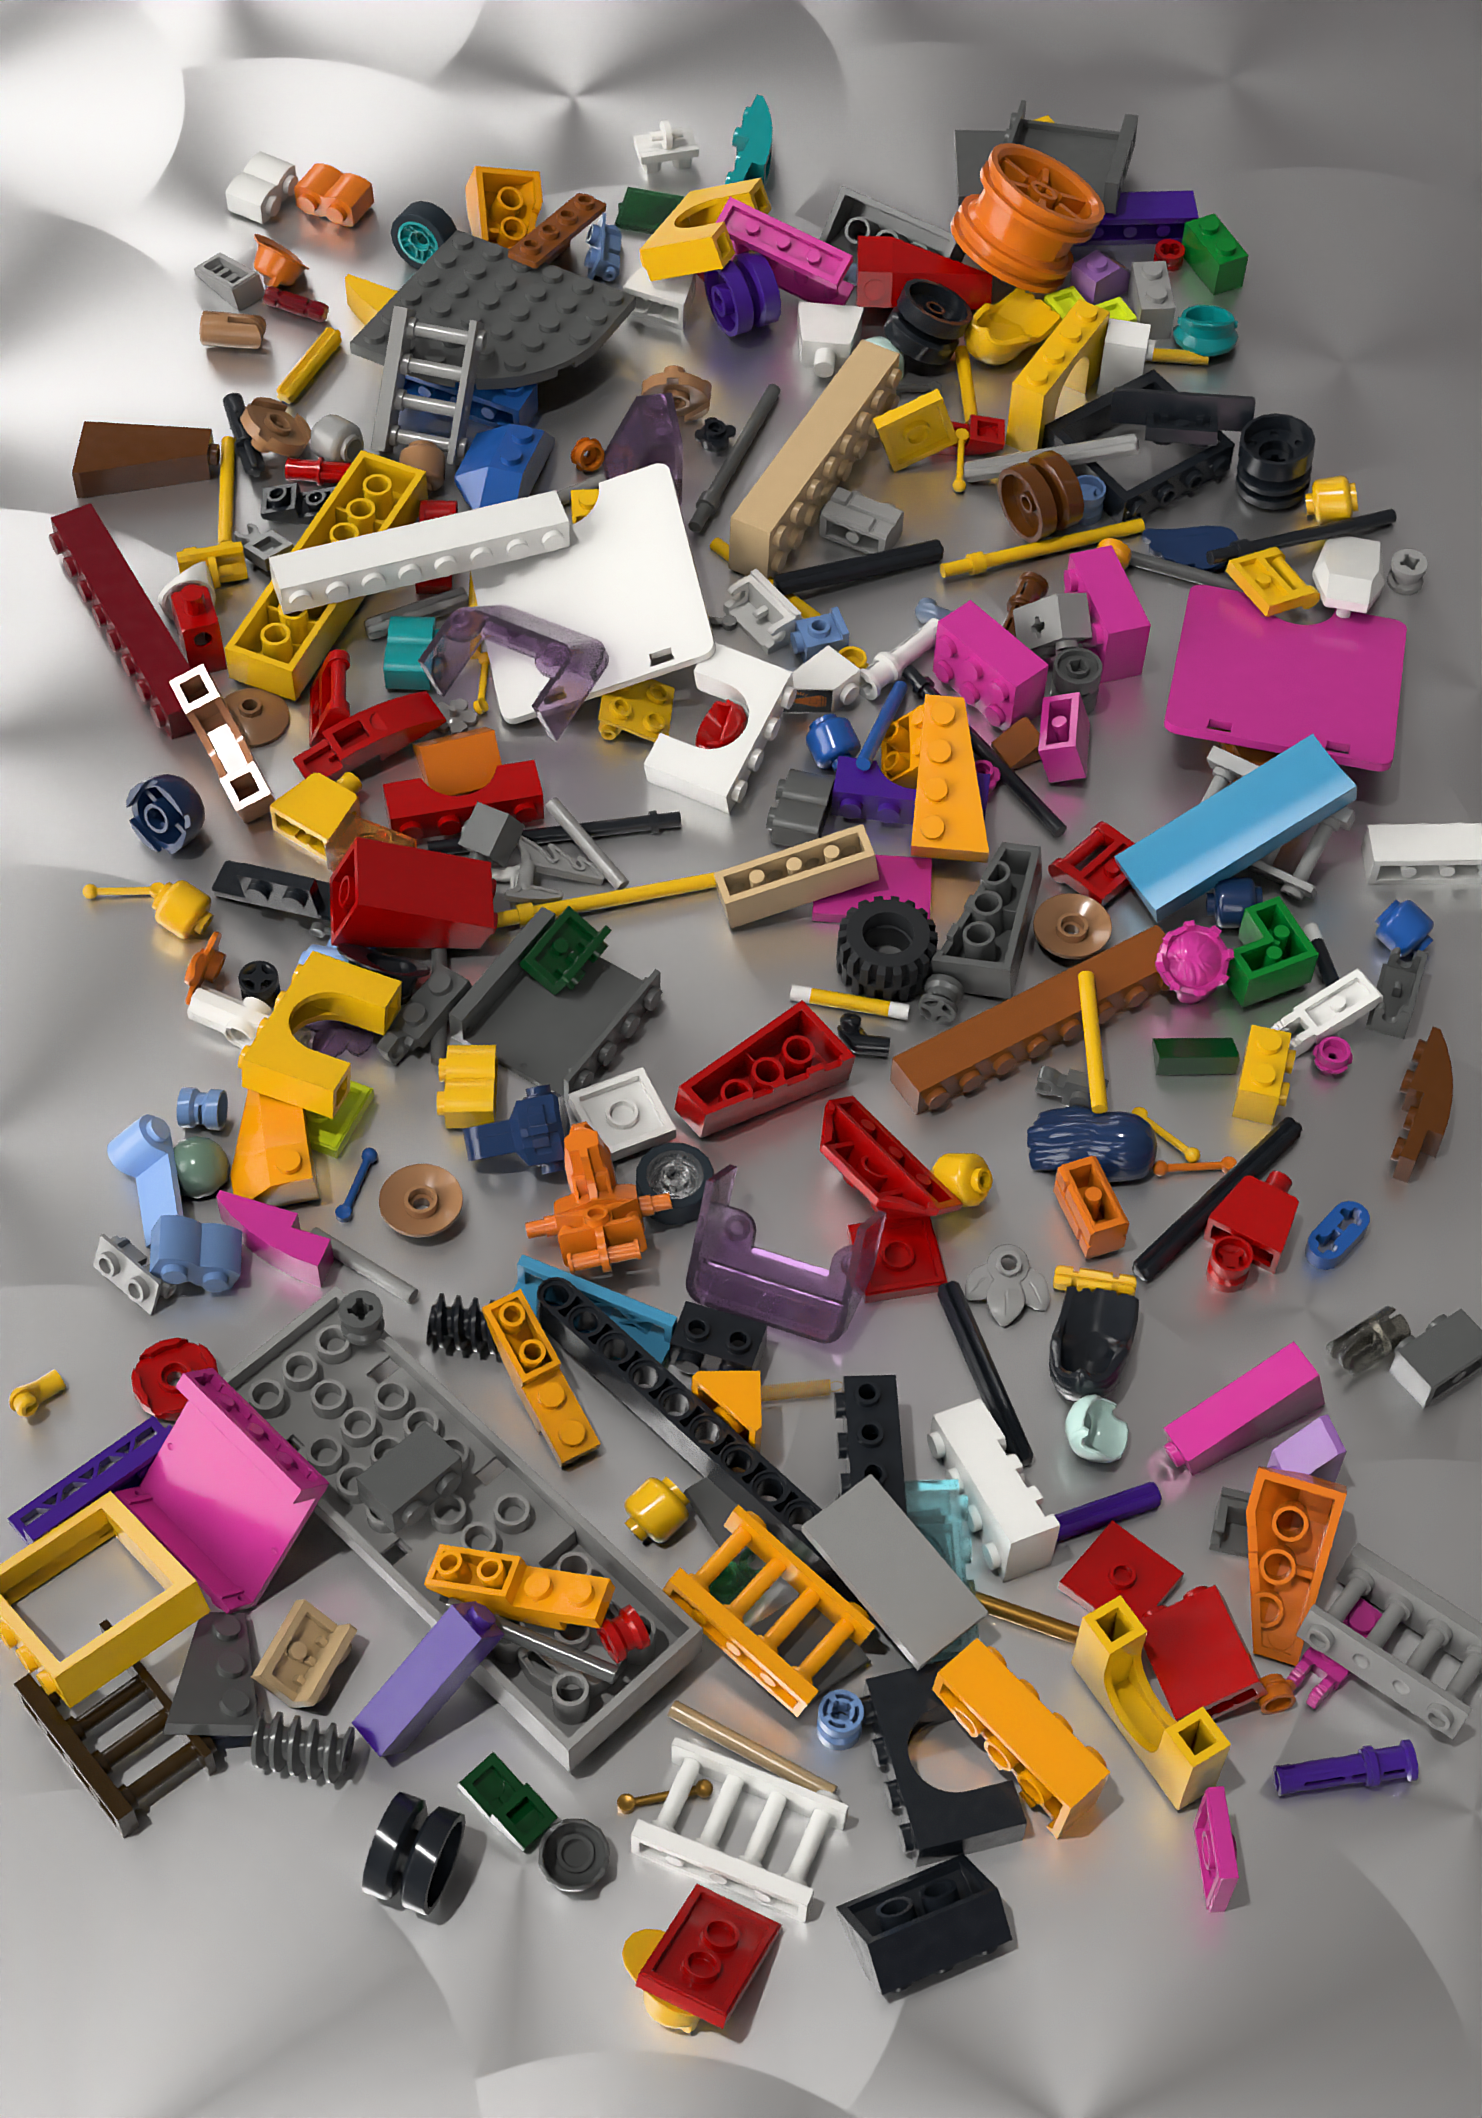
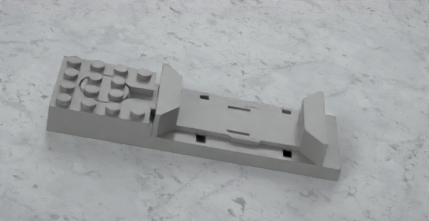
[222,1286,703,1772]

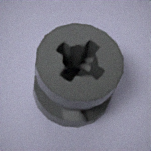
[918,974,965,1024]
[338,1290,385,1346]

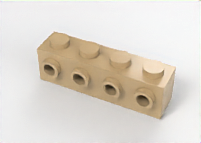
[713,824,879,929]

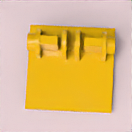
[598,679,675,743]

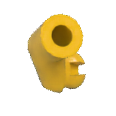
[9,1369,66,1417]

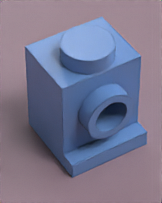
[790,607,850,663]

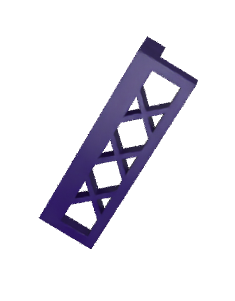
[8,1415,173,1546]

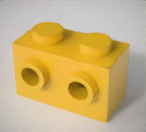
[1232,1025,1296,1125]

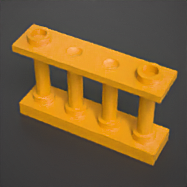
[662,1505,876,1718]

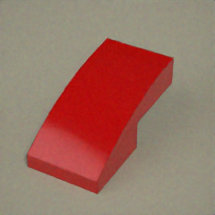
[935,414,1005,456]

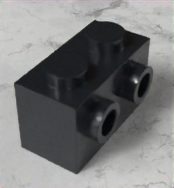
[669,1301,768,1374]

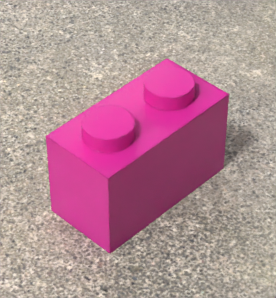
[1038,692,1090,783]

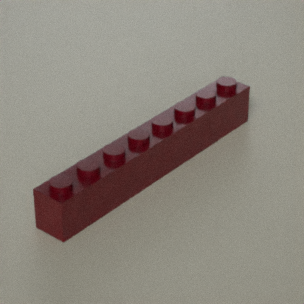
[49,503,195,740]

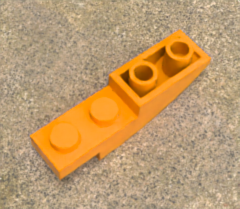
[482,1289,601,1467]
[424,1544,615,1631]

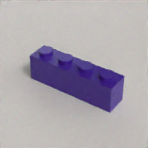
[1073,190,1199,246]

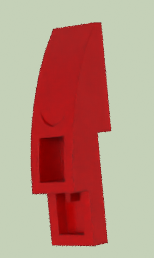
[293,691,447,781]

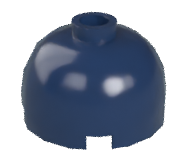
[126,774,205,854]

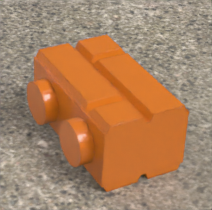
[1053,1156,1130,1259]

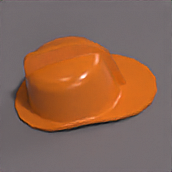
[254,234,309,287]

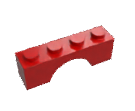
[383,760,544,843]

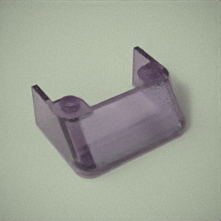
[418,604,609,742]
[686,1164,887,1344]

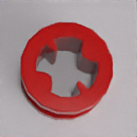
[1153,239,1185,272]

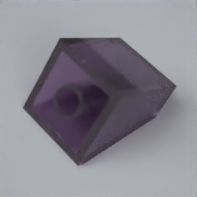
[602,393,683,505]

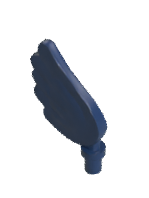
[1142,526,1239,572]

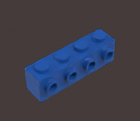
[404,375,538,428]

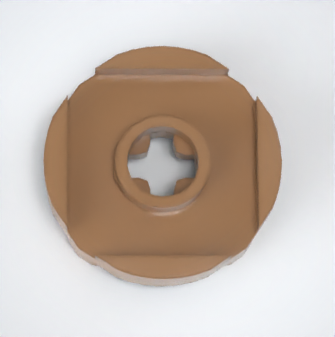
[641,365,712,422]
[240,397,311,459]

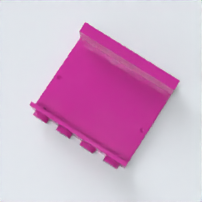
[114,1368,330,1614]

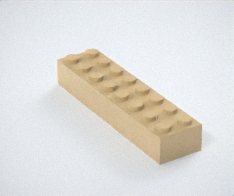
[728,339,902,579]

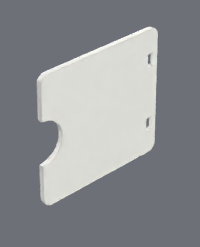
[470,463,716,724]

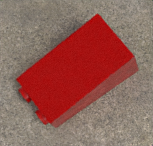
[330,837,498,949]

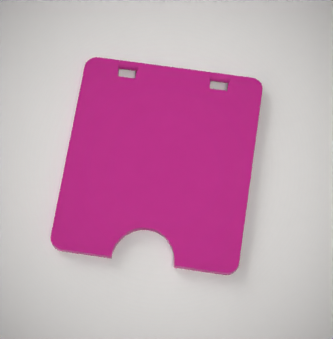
[1164,585,1407,772]

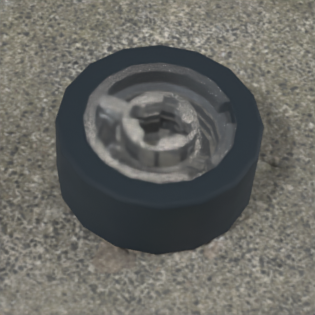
[636,1143,714,1225]

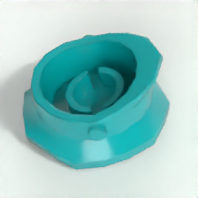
[1173,305,1239,357]

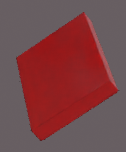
[635,1884,782,2029]

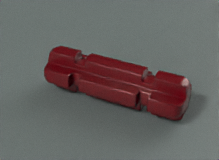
[263,286,329,323]

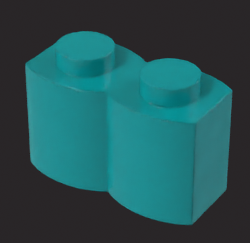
[383,616,443,690]

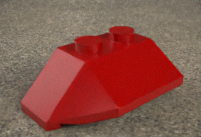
[820,1096,963,1219]

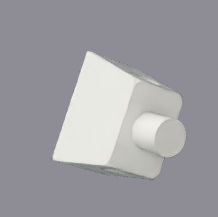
[623,266,696,330]
[797,301,864,378]

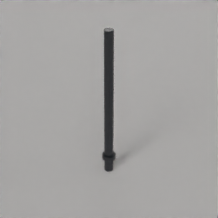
[902,665,1067,837]
[427,810,681,854]

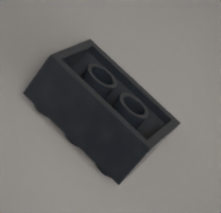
[836,1854,1013,1995]

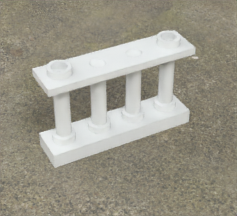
[631,1736,849,1923]

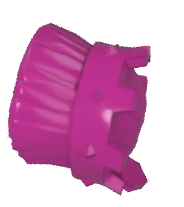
[1155,920,1234,1004]

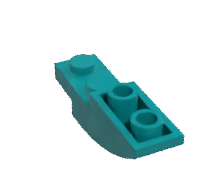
[725,95,773,188]

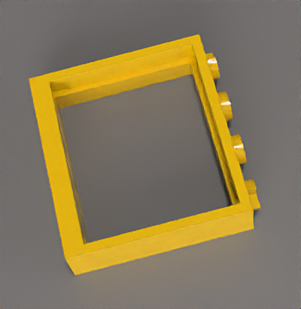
[0,1491,211,1708]

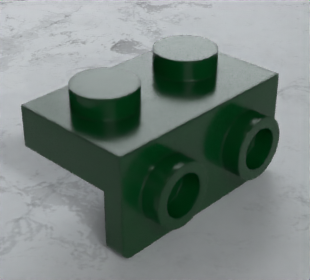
[518,906,612,996]

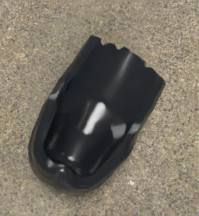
[1049,1287,1139,1402]

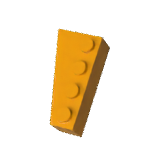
[911,694,989,863]
[932,1638,1110,1839]

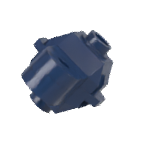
[462,1084,571,1174]

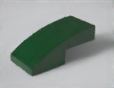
[457,1752,558,1851]

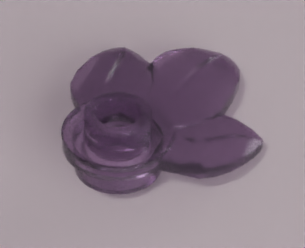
[304,1020,374,1058]

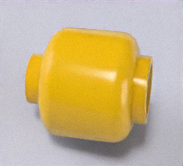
[1305,475,1359,525]
[152,880,214,939]
[930,1153,993,1207]
[624,1477,690,1543]

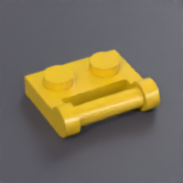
[1226,547,1320,617]

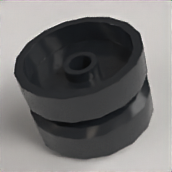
[884,279,973,365]
[362,1792,466,1915]

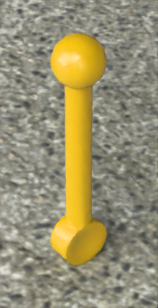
[952,428,969,493]
[473,652,490,715]
[82,882,164,899]
[1132,1107,1201,1163]

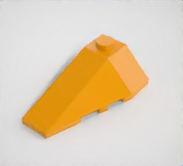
[230,1089,320,1207]

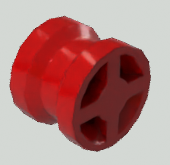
[596,1605,651,1664]

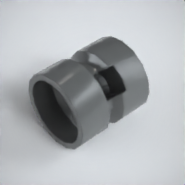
[1049,648,1102,715]

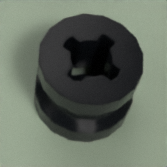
[238,960,281,1008]

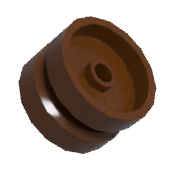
[997,450,1084,543]

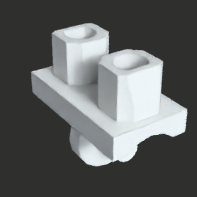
[634,119,699,174]

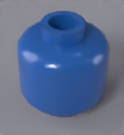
[805,714,861,773]
[1374,899,1434,958]

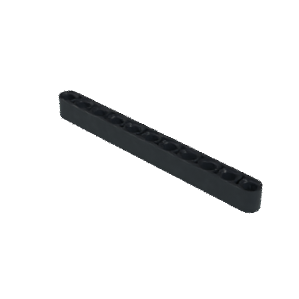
[536,1277,870,1614]

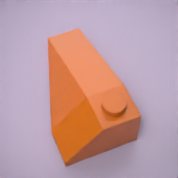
[1246,1466,1347,1666]

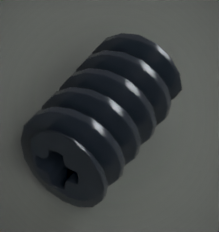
[426,1293,499,1355]

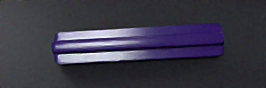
[1054,1482,1162,1542]

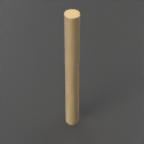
[668,1700,838,1794]

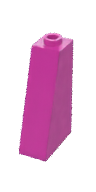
[1163,1341,1325,1476]

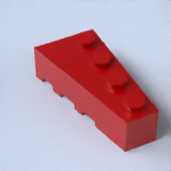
[674,1000,856,1138]

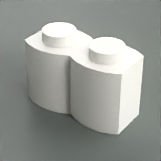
[226,151,298,224]

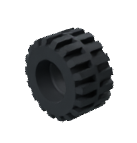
[836,896,938,1002]

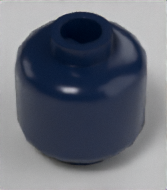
[1206,877,1263,929]

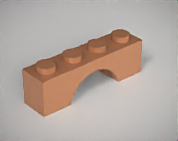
[169,664,276,824]

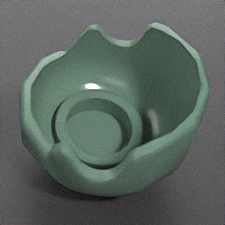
[173,1136,229,1199]

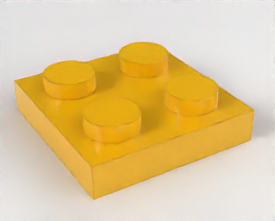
[873,388,958,473]

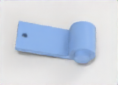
[107,1114,184,1248]

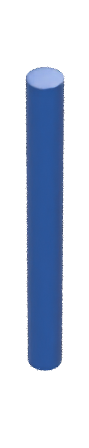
[856,681,908,770]

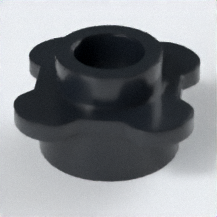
[694,417,736,452]

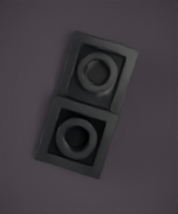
[260,482,336,525]

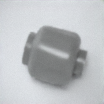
[310,414,364,463]

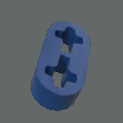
[1305,1201,1370,1270]

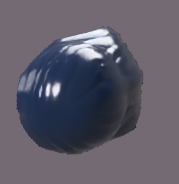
[1027,1105,1158,1182]

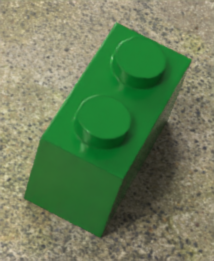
[1182,213,1249,296]

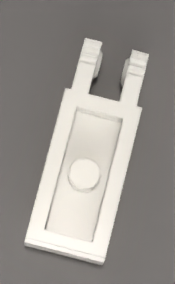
[1271,968,1383,1058]

